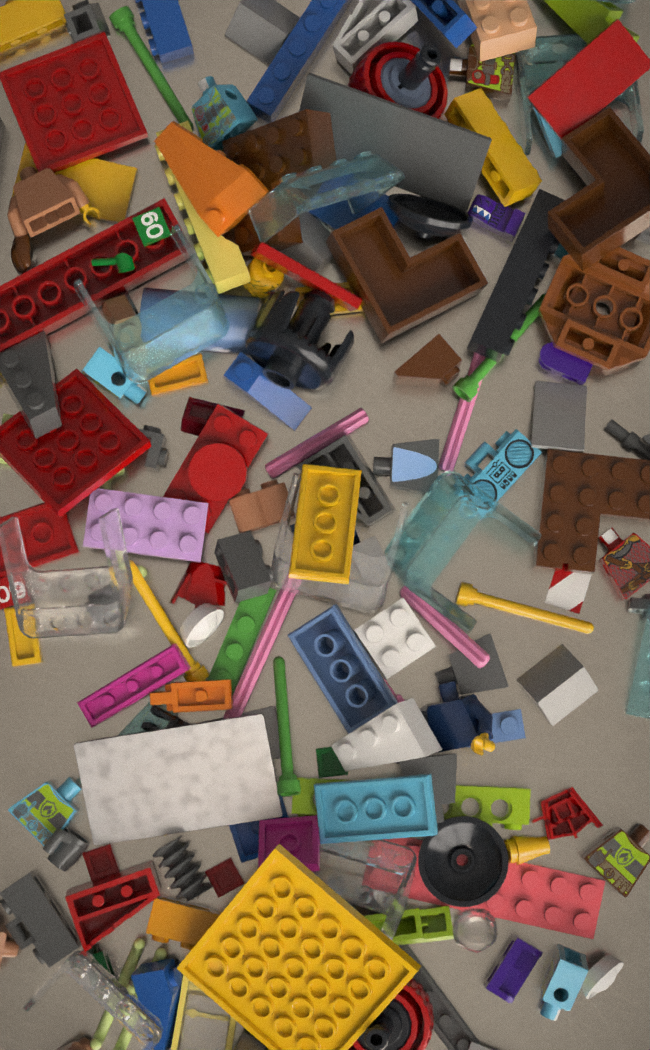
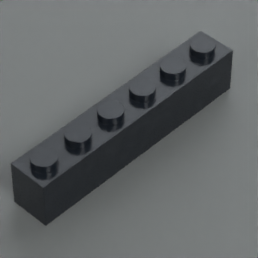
[467,189,565,363]

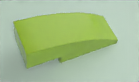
[364,906,454,945]

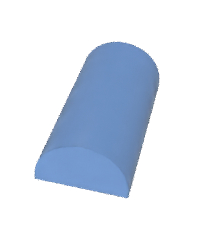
[139,287,260,355]
[288,604,398,734]

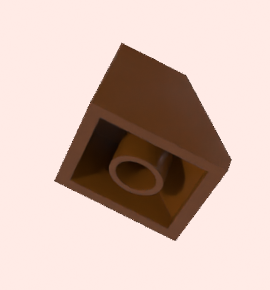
[393,334,462,388]

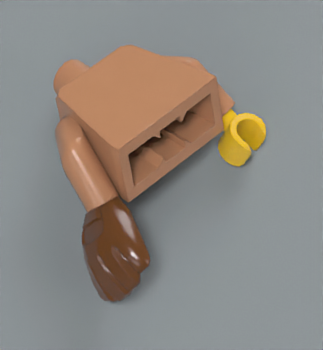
[7,167,100,275]

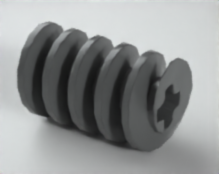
[152,835,212,902]

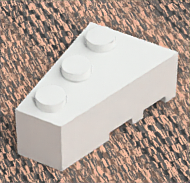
[332,0,418,73]
[331,698,442,771]

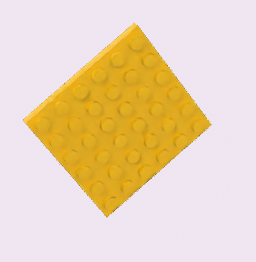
[177,844,421,1050]

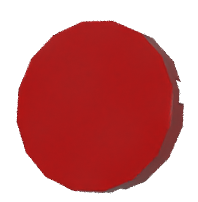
[188,442,248,502]

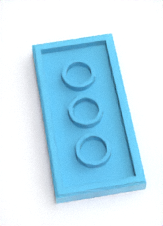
[314,774,438,844]

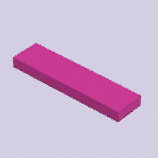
[77,643,191,728]

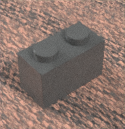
[214,530,273,603]

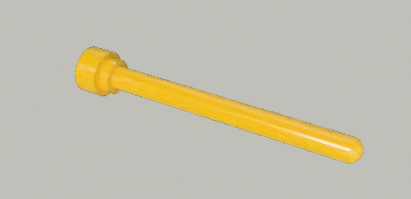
[124,560,210,681]
[455,581,594,633]

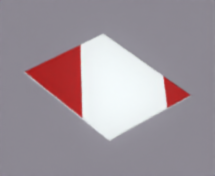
[545,563,592,614]

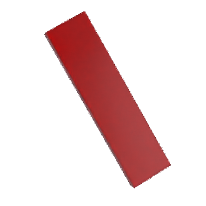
[250,242,363,312]

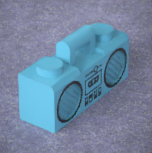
[456,429,542,519]

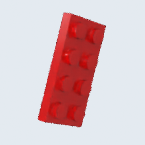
[163,403,269,534]

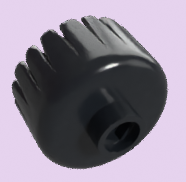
[244,289,354,390]

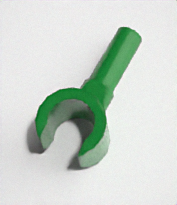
[92,253,135,273]

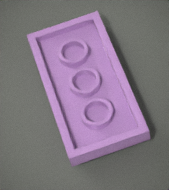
[83,488,208,562]

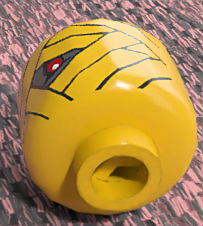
[243,258,284,298]

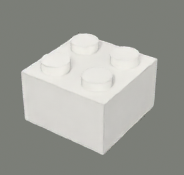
[354,598,436,680]

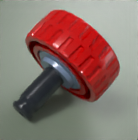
[348,41,448,119]

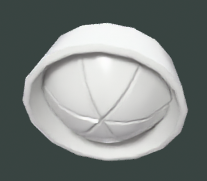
[180,603,224,648]
[581,954,624,999]

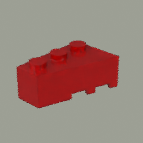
[65,861,161,953]

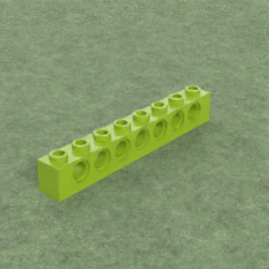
[291,777,531,830]

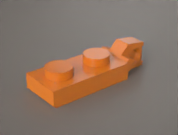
[150,679,233,713]

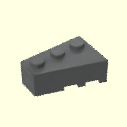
[0,331,62,439]
[296,435,396,526]

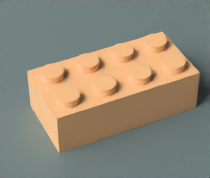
[458,0,537,62]

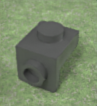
[138,425,168,471]

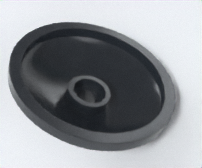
[387,194,473,239]
[418,816,508,907]

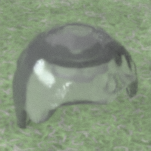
[452,906,498,953]

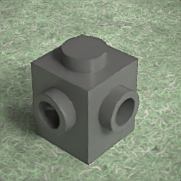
[64,0,109,42]

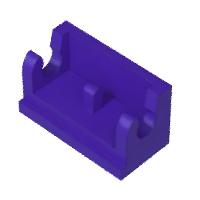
[484,935,543,1003]

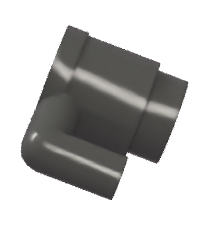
[42,827,89,872]

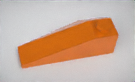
[154,121,269,237]

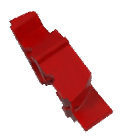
[169,561,227,609]
[531,787,603,840]

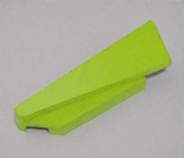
[544,0,640,44]

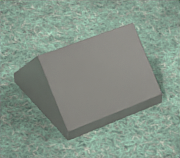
[225,0,300,66]
[279,207,334,287]
[516,644,598,726]

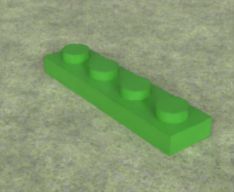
[207,587,277,696]

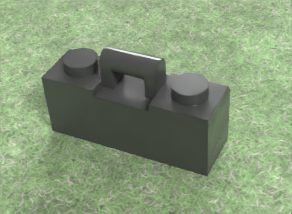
[0,871,81,968]

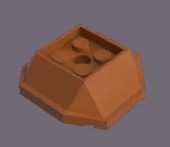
[538,247,650,371]

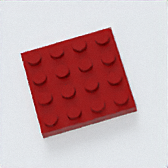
[0,32,148,173]
[0,368,152,518]

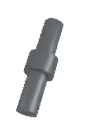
[605,419,650,460]

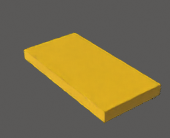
[12,143,138,224]
[289,464,362,584]

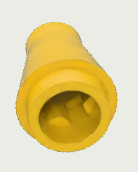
[504,836,550,865]

